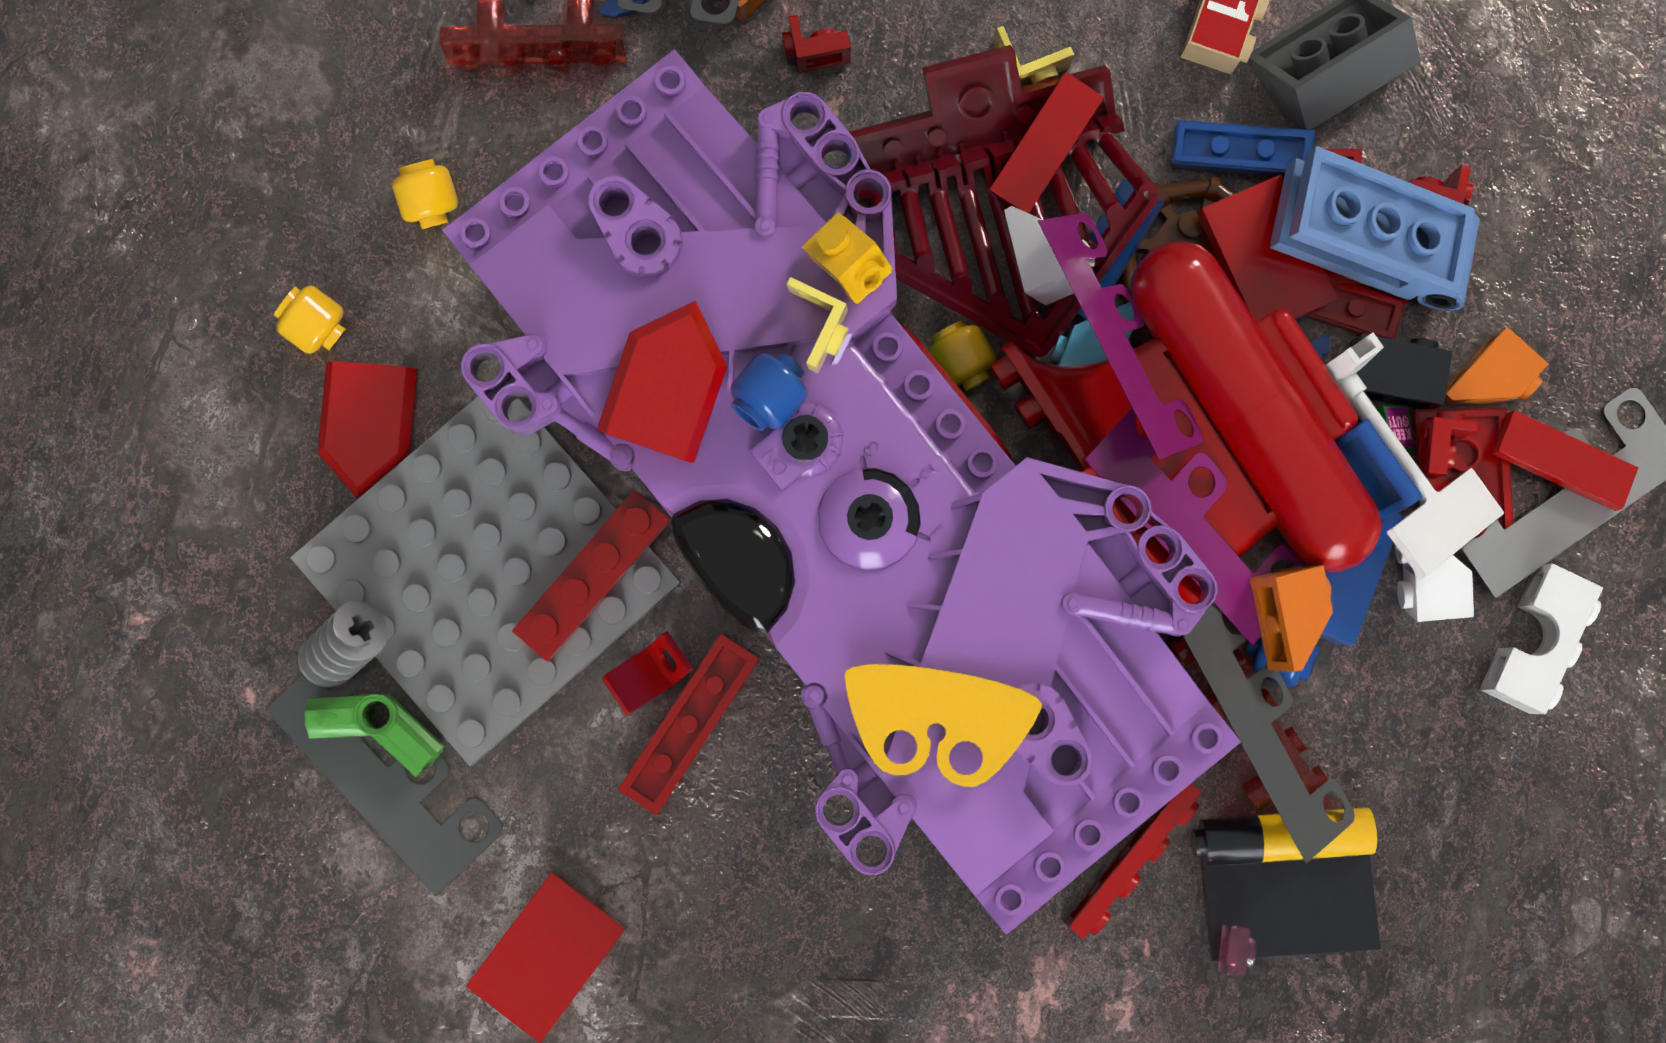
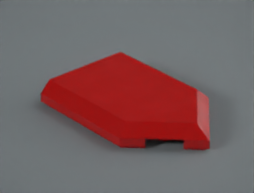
[596,300,727,463]
[317,361,418,500]

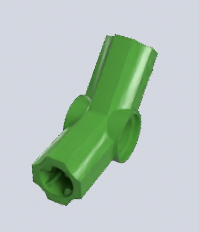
[305,694,446,777]

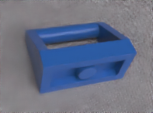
[1334,419,1423,521]

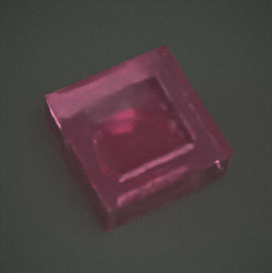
[1218,925,1256,977]

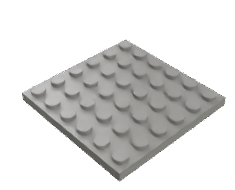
[290,396,681,766]

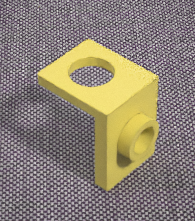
[993,26,1074,87]
[787,277,849,373]

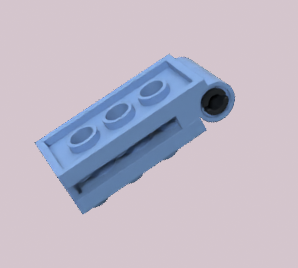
[1269,146,1480,311]

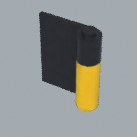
[1191,807,1381,961]

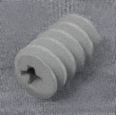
[298,600,388,688]

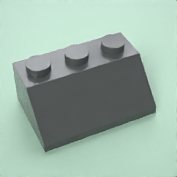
[1248,0,1421,130]

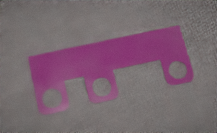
[1038,213,1203,459]
[1085,402,1305,645]

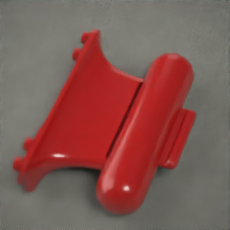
[990,241,1382,667]

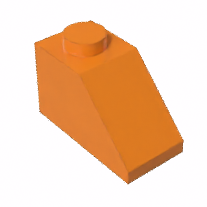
[1441,327,1549,407]
[1249,565,1333,672]

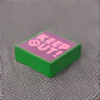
[1376,405,1416,451]

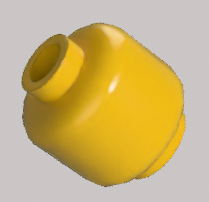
[392,159,458,230]
[273,285,346,354]
[929,320,996,392]

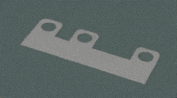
[1461,388,1666,598]

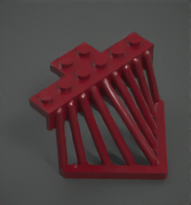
[847,45,1159,357]

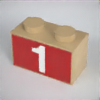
[1180,0,1270,75]

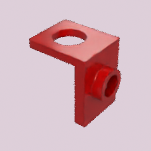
[602,631,693,716]

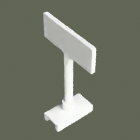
[1325,333,1504,579]

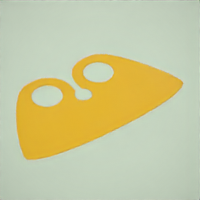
[845,664,1042,787]

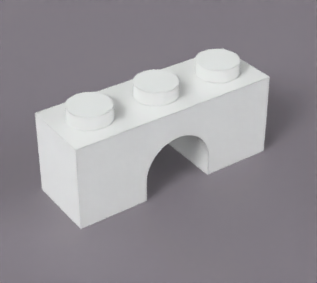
[1479,563,1603,714]

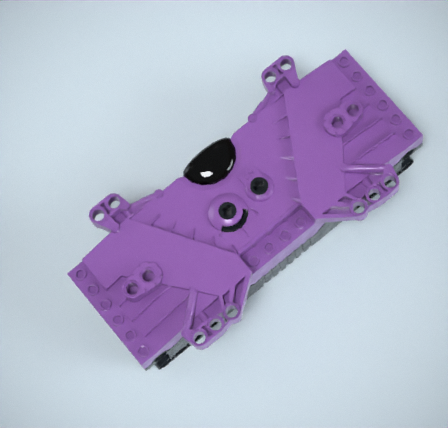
[442,49,1241,935]

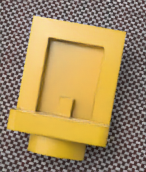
[802,212,892,304]

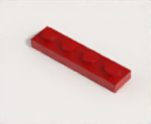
[512,489,671,662]
[618,633,760,816]
[1063,783,1202,940]

